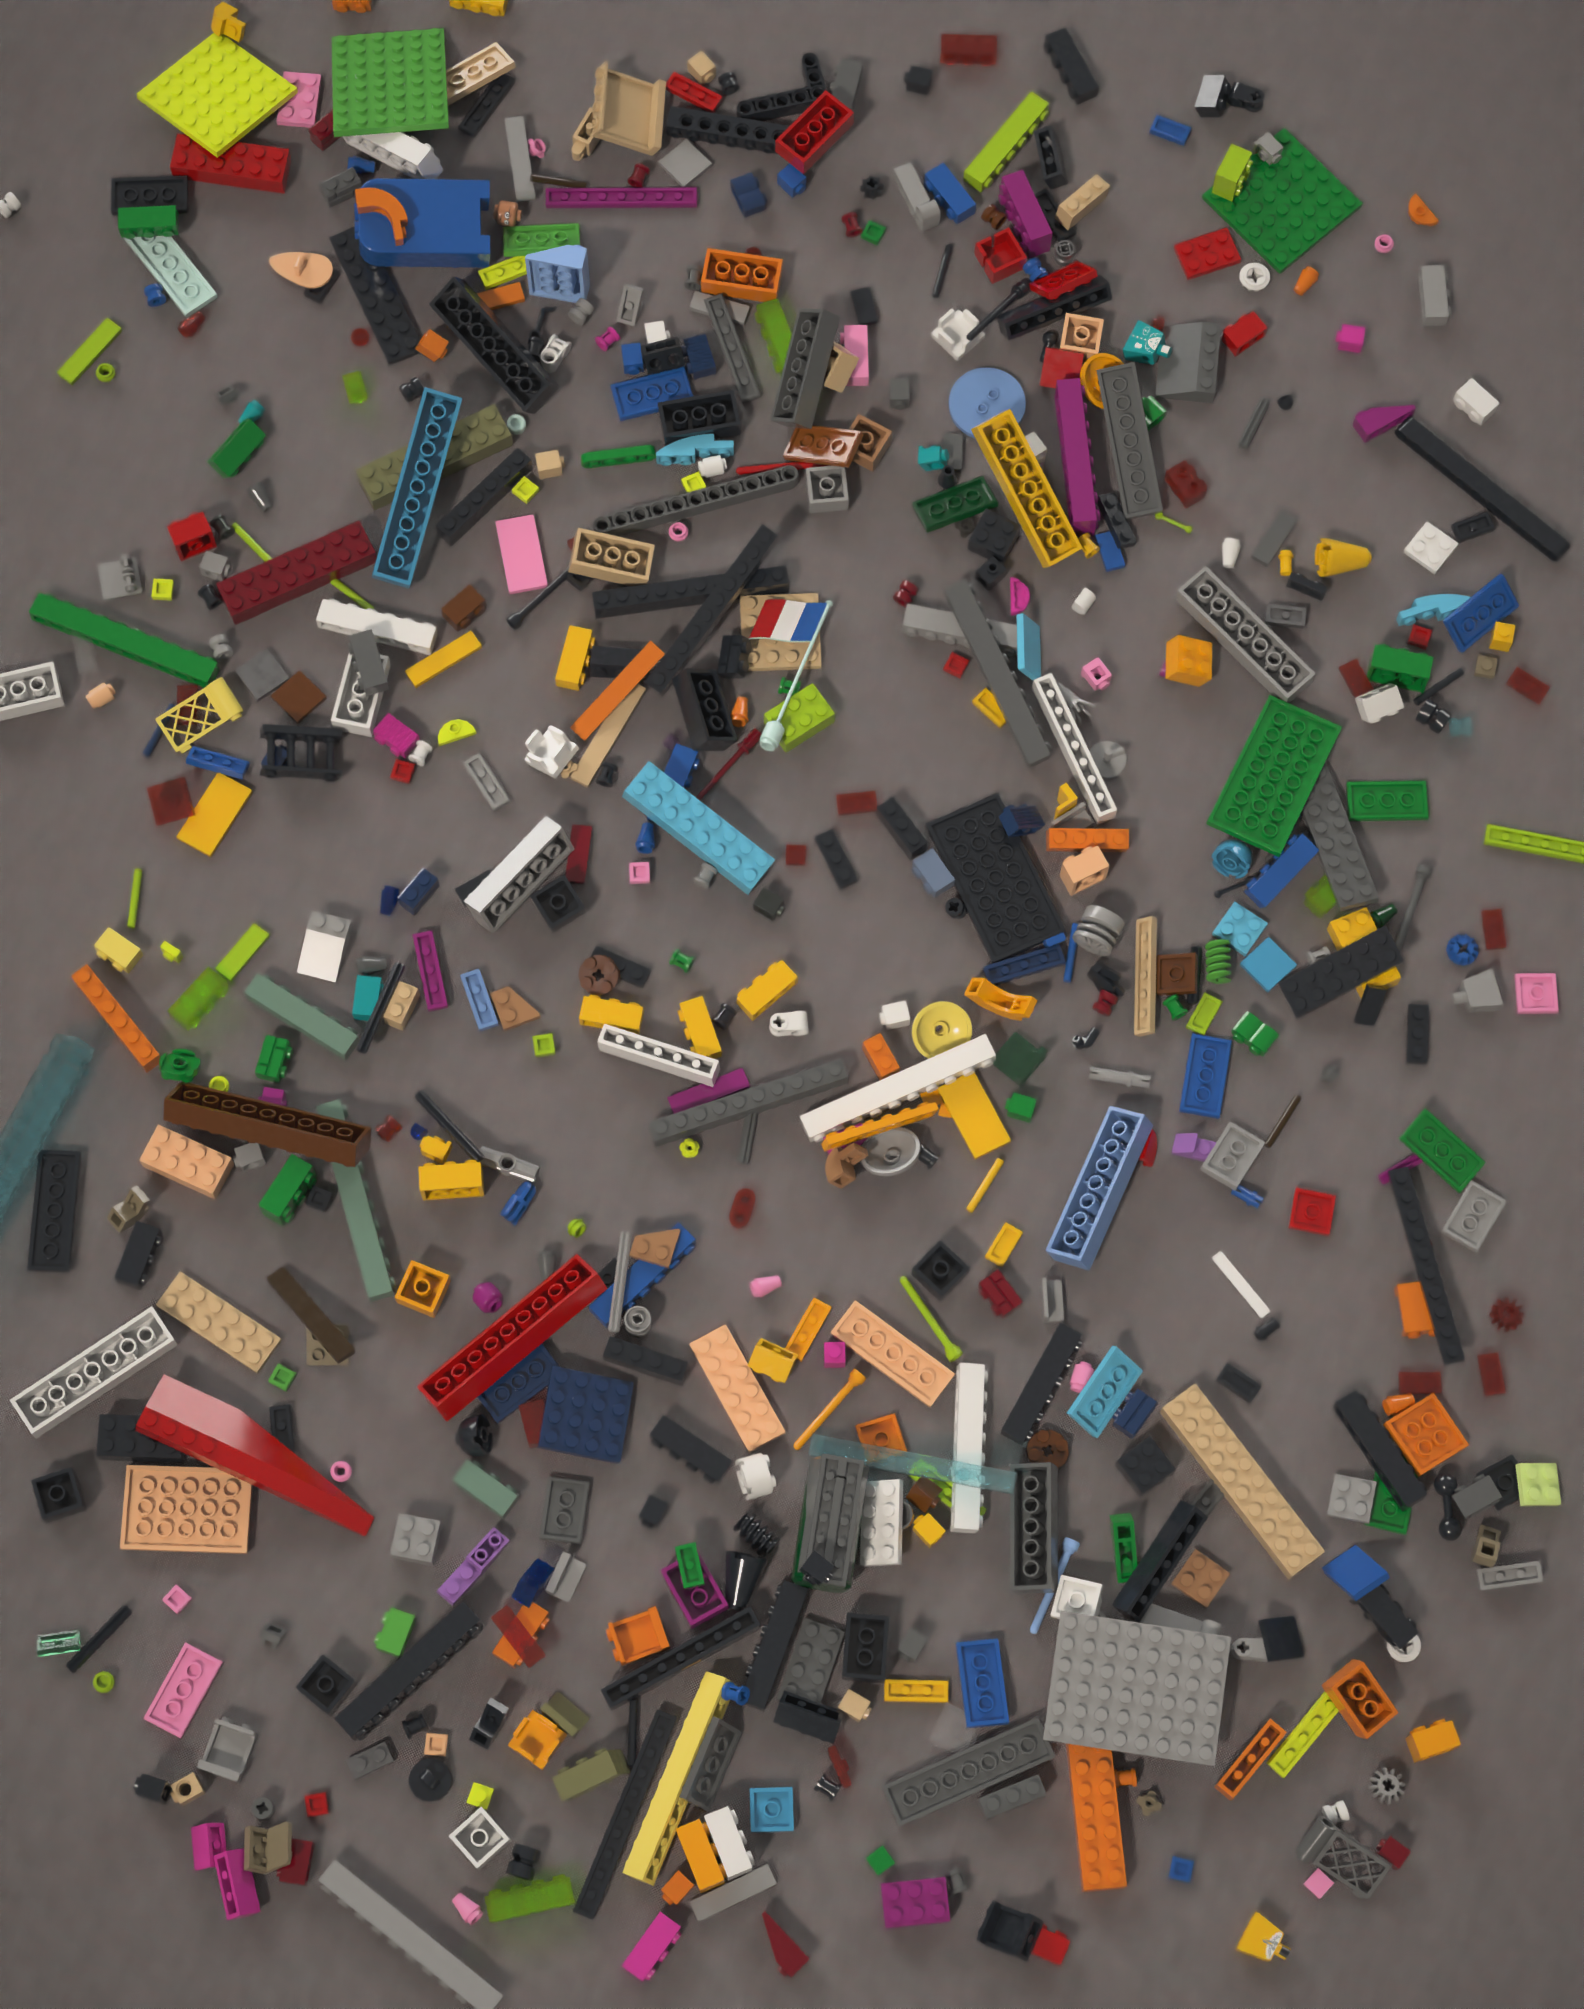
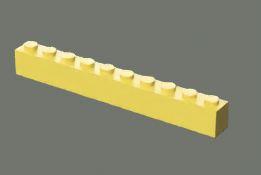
[622,1671,737,1886]

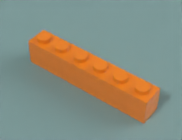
[71,964,161,1073]

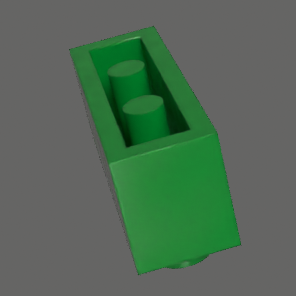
[118,205,178,239]
[207,419,266,478]

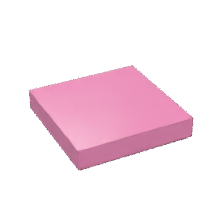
[1514,973,1559,1014]

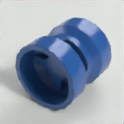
[1023,257,1049,282]

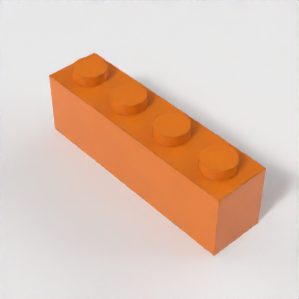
[1046,828,1129,852]
[1214,1718,1287,1801]

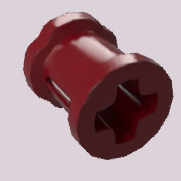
[627,163,650,188]
[841,212,862,238]

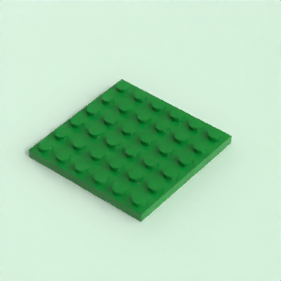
[1202,128,1363,274]

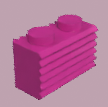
[373,713,420,758]

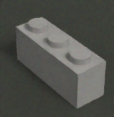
[1418,265,1451,326]

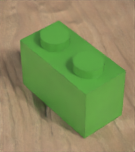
[374,1607,417,1658]

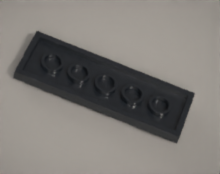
[1279,925,1405,1019]
[27,1150,81,1273]

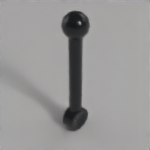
[1214,877,1251,898]

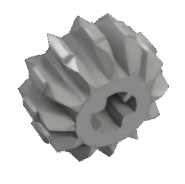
[1368,1767,1406,1805]

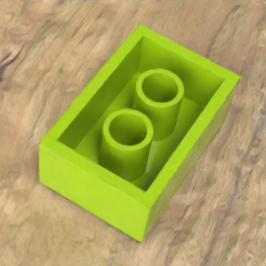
[764,683,835,753]

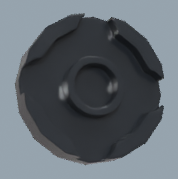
[409,1758,452,1802]

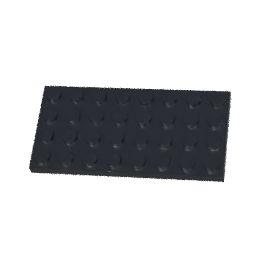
[926,793,1066,964]

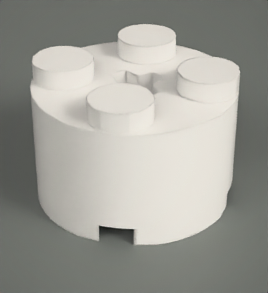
[735,1453,776,1500]

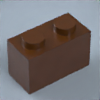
[441,584,487,632]

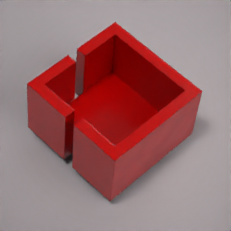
[974,227,1027,284]

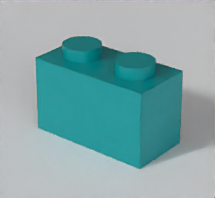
[352,975,385,1021]

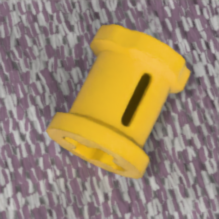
[1078,533,1100,559]

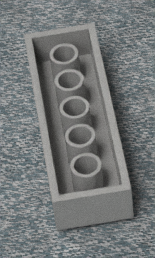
[464,816,575,933]

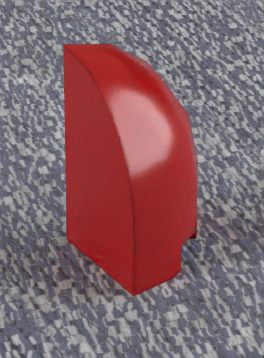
[1138,1129,1157,1167]

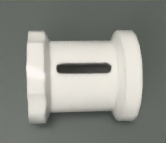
[408,740,433,766]

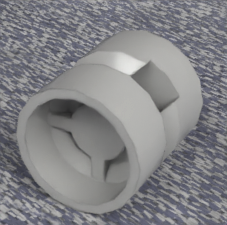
[624,1306,652,1338]

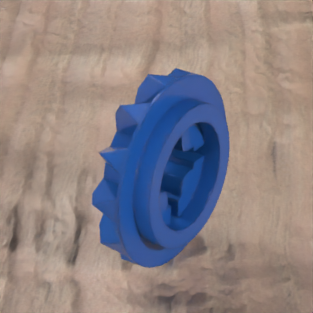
[1446,934,1479,966]

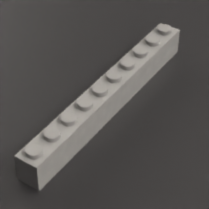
[318,1860,505,2009]

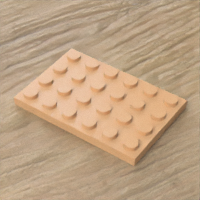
[120,1465,252,1554]

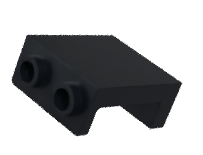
[976,1900,1044,1962]

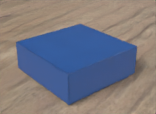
[1043,932,1066,948]
[1168,1856,1194,1883]

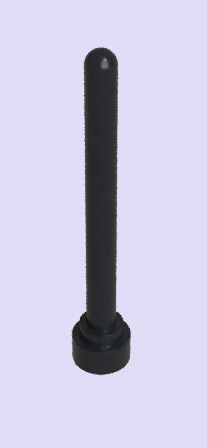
[966,282,1028,341]
[506,567,570,630]

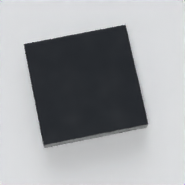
[1476,1454,1519,1511]
[1258,1615,1304,1662]

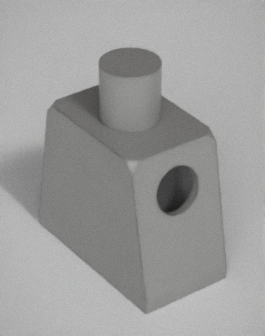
[1451,969,1503,1013]

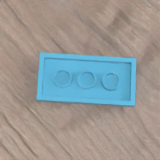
[1067,1346,1143,1438]

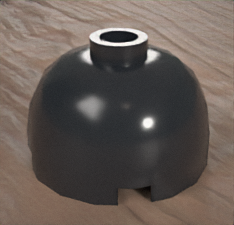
[455,1414,493,1457]

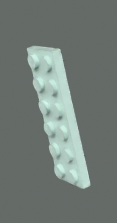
[123,236,218,318]

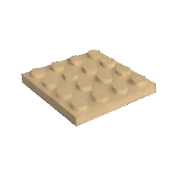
[740,593,821,671]

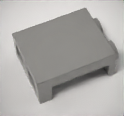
[197,1716,258,1783]

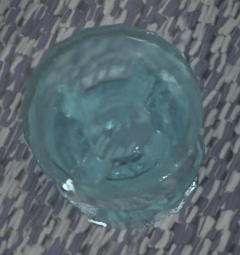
[1449,716,1473,737]

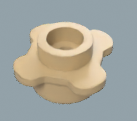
[560,760,578,779]

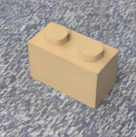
[383,981,420,1031]

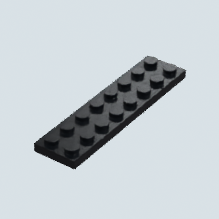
[329,227,420,366]

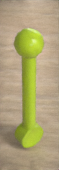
[1155,513,1192,533]

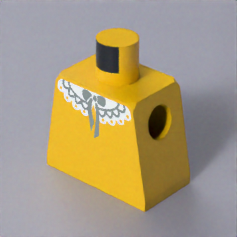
[1235,1912,1291,1962]

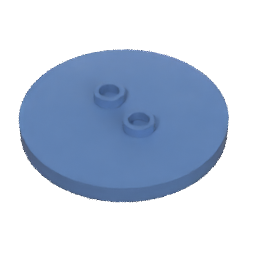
[949,367,1026,439]

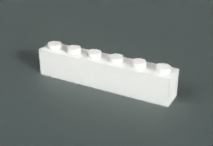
[316,599,438,655]
[597,1024,720,1087]

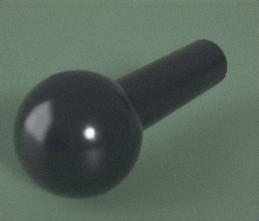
[1039,331,1057,362]

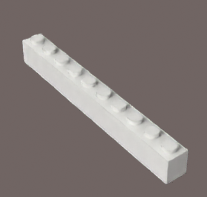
[800,1034,996,1143]

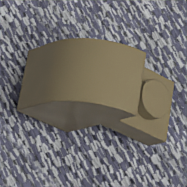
[106,1185,150,1233]
[1471,1524,1501,1568]

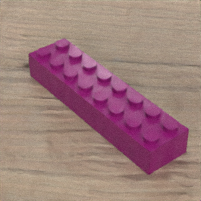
[1054,378,1100,538]

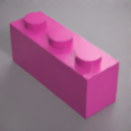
[213,1848,261,1921]
[622,1912,682,1982]

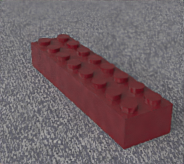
[216,520,377,625]

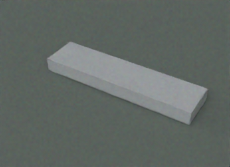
[690,1864,777,1922]

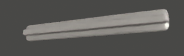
[608,1231,632,1333]

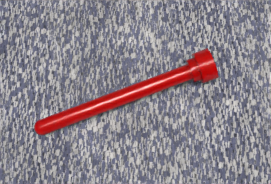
[736,462,829,475]

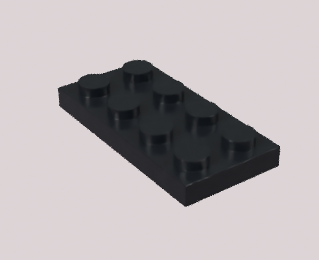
[111,176,188,216]

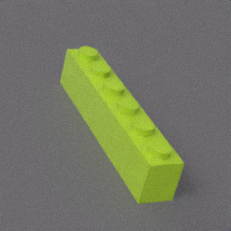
[963,91,1050,193]

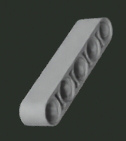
[504,116,535,202]

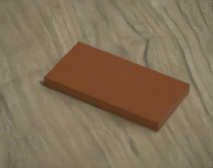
[783,425,863,468]

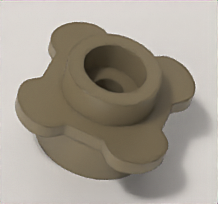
[1137,1791,1162,1816]

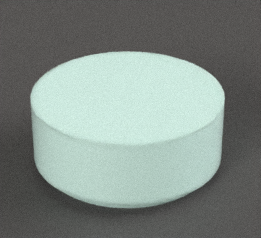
[507,414,526,435]

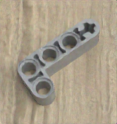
[892,162,940,232]
[1135,1604,1223,1635]

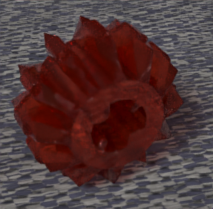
[1489,1297,1525,1333]

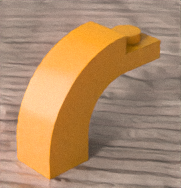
[964,977,1038,1021]

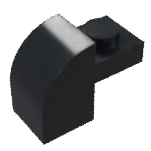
[469,1698,509,1750]

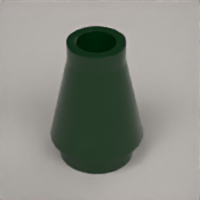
[1370,904,1398,929]

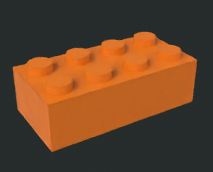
[701,248,783,304]

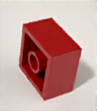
[167,511,217,562]

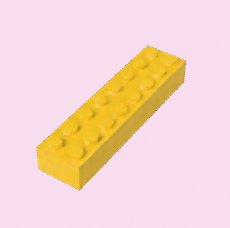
[971,409,1082,568]

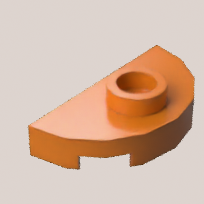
[1408,193,1439,227]

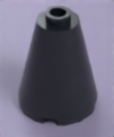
[725,1550,768,1610]

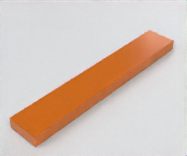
[570,640,665,741]

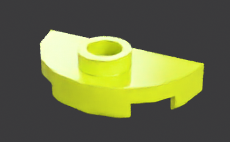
[438,719,477,746]

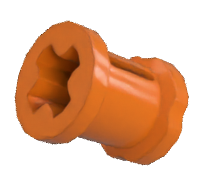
[1114,1767,1137,1789]

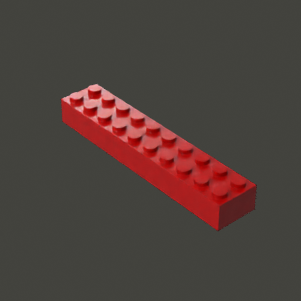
[416,1254,608,1422]

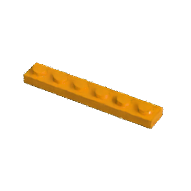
[821,1102,939,1152]

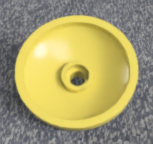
[912,1001,972,1059]

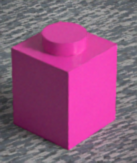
[1335,324,1365,353]
[824,1342,845,1368]

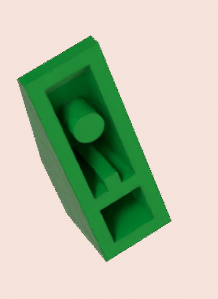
[1109,1513,1137,1583]

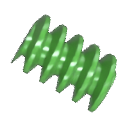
[1205,939,1232,984]

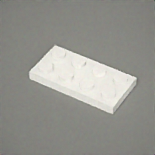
[860,1479,903,1567]

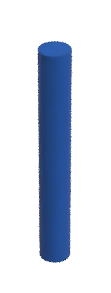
[1063,923,1078,983]

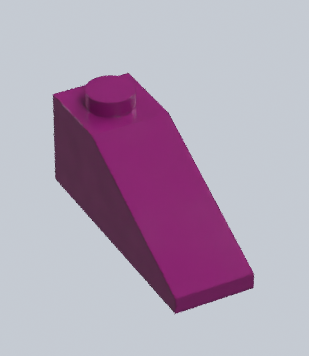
[1352,405,1416,443]

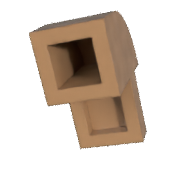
[825,1142,868,1189]

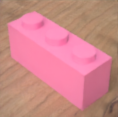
[840,325,869,386]

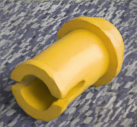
[1278,550,1294,576]

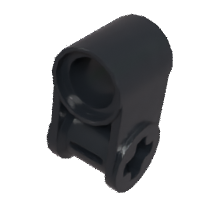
[1226,82,1264,113]

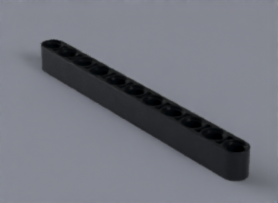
[1394,417,1571,562]

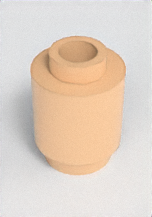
[85,682,116,709]

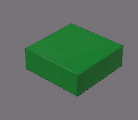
[861,220,886,246]
[865,1845,895,1876]

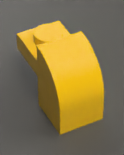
[211,2,246,42]

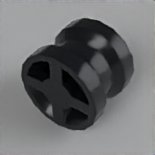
[718,72,740,95]

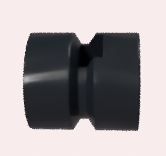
[1415,699,1452,735]
[506,1843,542,1881]

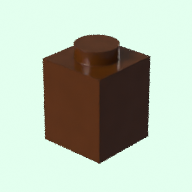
[905,1474,943,1513]

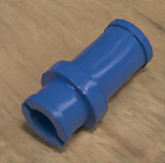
[1231,1184,1264,1209]

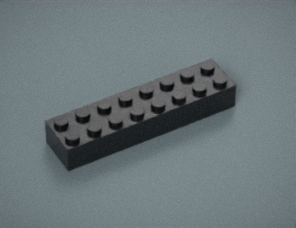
[429,276,560,414]
[334,1601,483,1742]

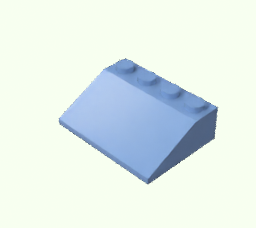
[525,245,590,303]

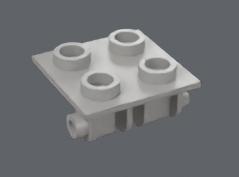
[97,554,142,600]

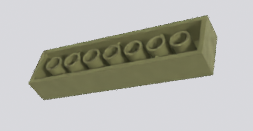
[355,404,513,511]

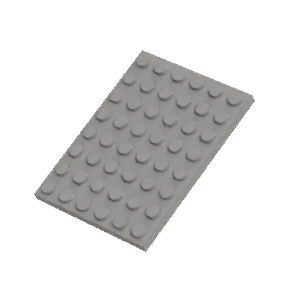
[1043,1611,1231,1766]

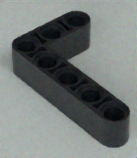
[737,52,827,121]

